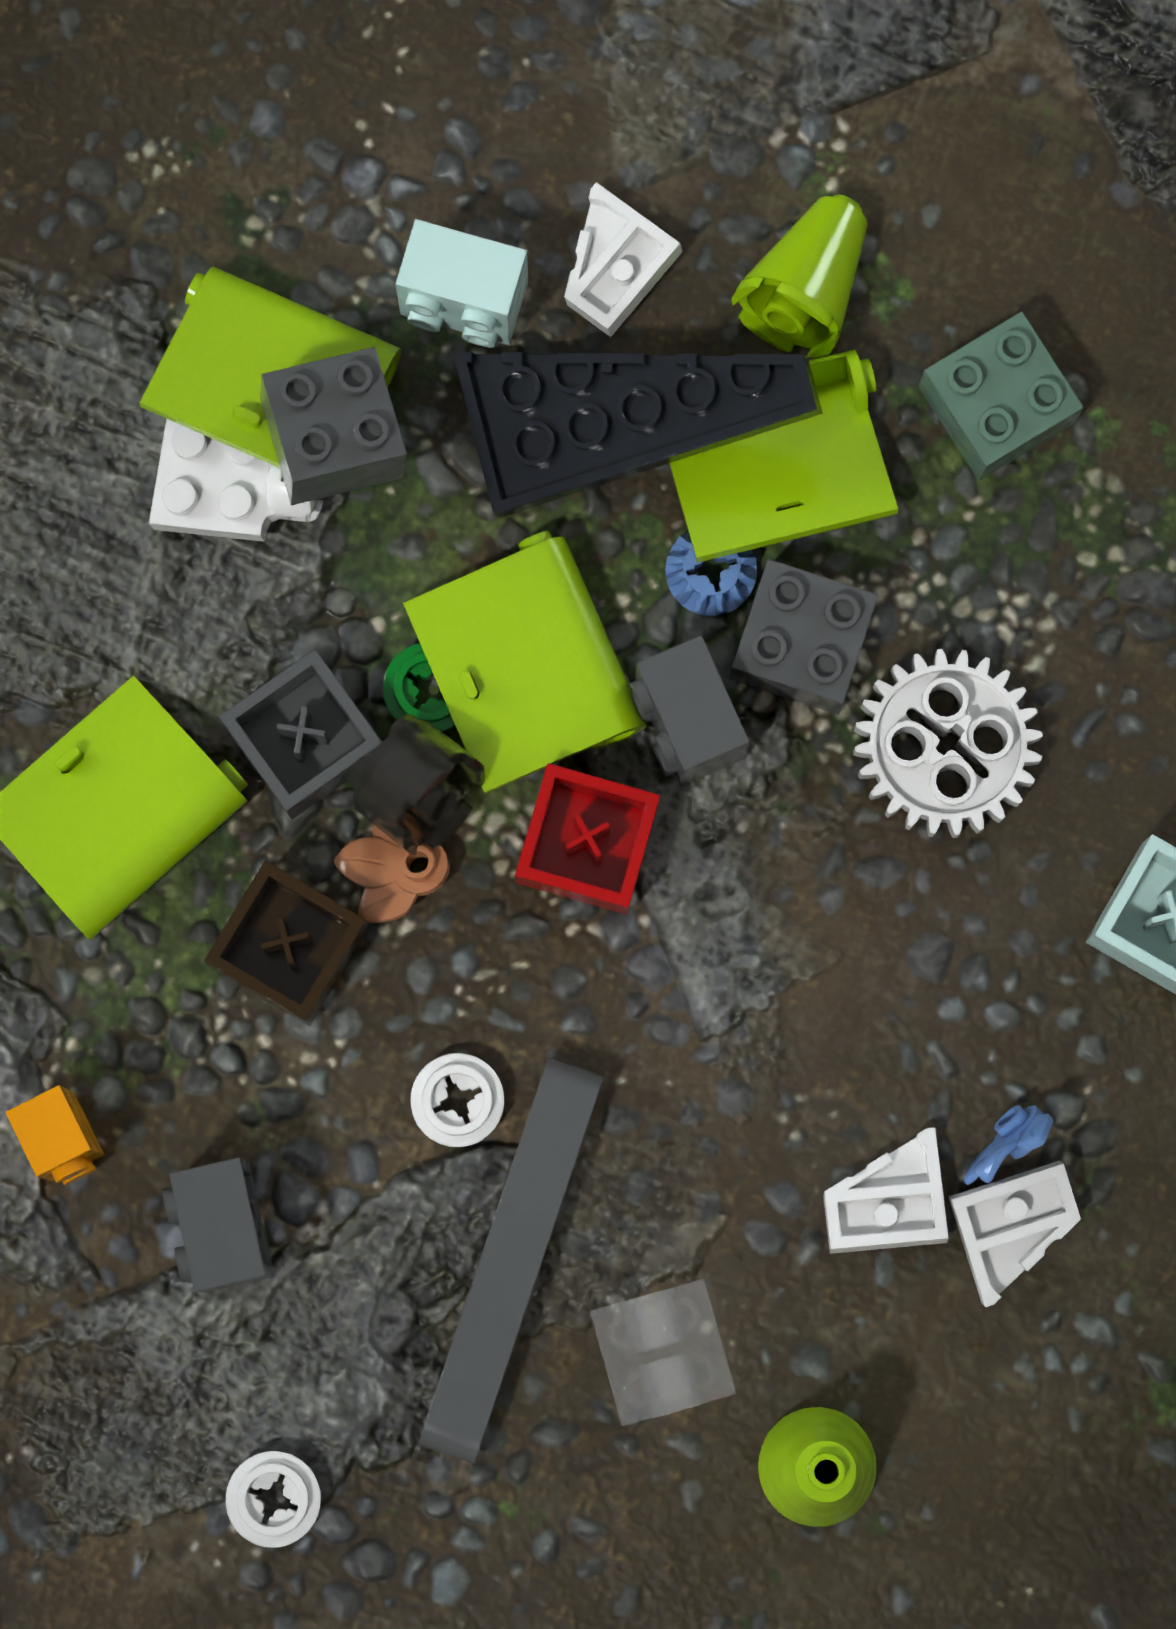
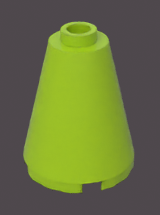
[731,195,868,358]
[758,1407,876,1527]

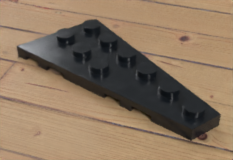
[453,352,823,517]

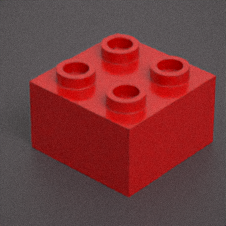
[515,763,661,915]

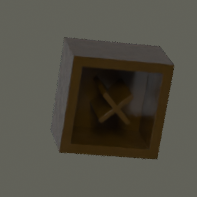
[204,860,370,1027]

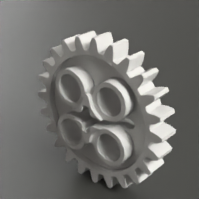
[853,649,1043,838]

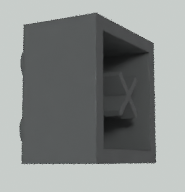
[260,347,407,506]
[729,559,878,715]
[630,635,749,787]
[219,649,386,820]
[162,1157,274,1293]

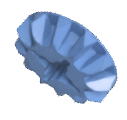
[665,532,757,616]

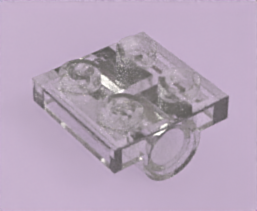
[590,1279,736,1426]

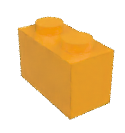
[5,1085,105,1185]

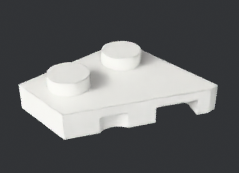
[564,182,683,337]
[823,1128,948,1254]
[949,1161,1081,1307]

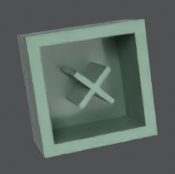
[918,311,1084,481]

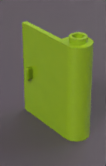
[139,266,402,468]
[669,350,898,563]
[403,531,647,794]
[0,675,248,940]

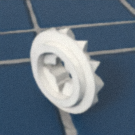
[411,1053,504,1148]
[226,1451,321,1548]

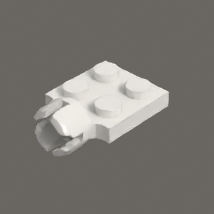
[149,419,324,542]

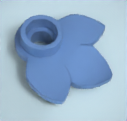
[964,1105,1053,1185]

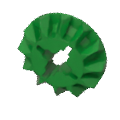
[383,643,475,735]

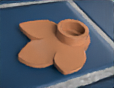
[334,812,450,923]

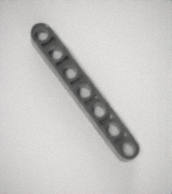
[418,1057,604,1464]

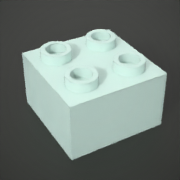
[395,219,528,347]
[1086,834,1176,994]

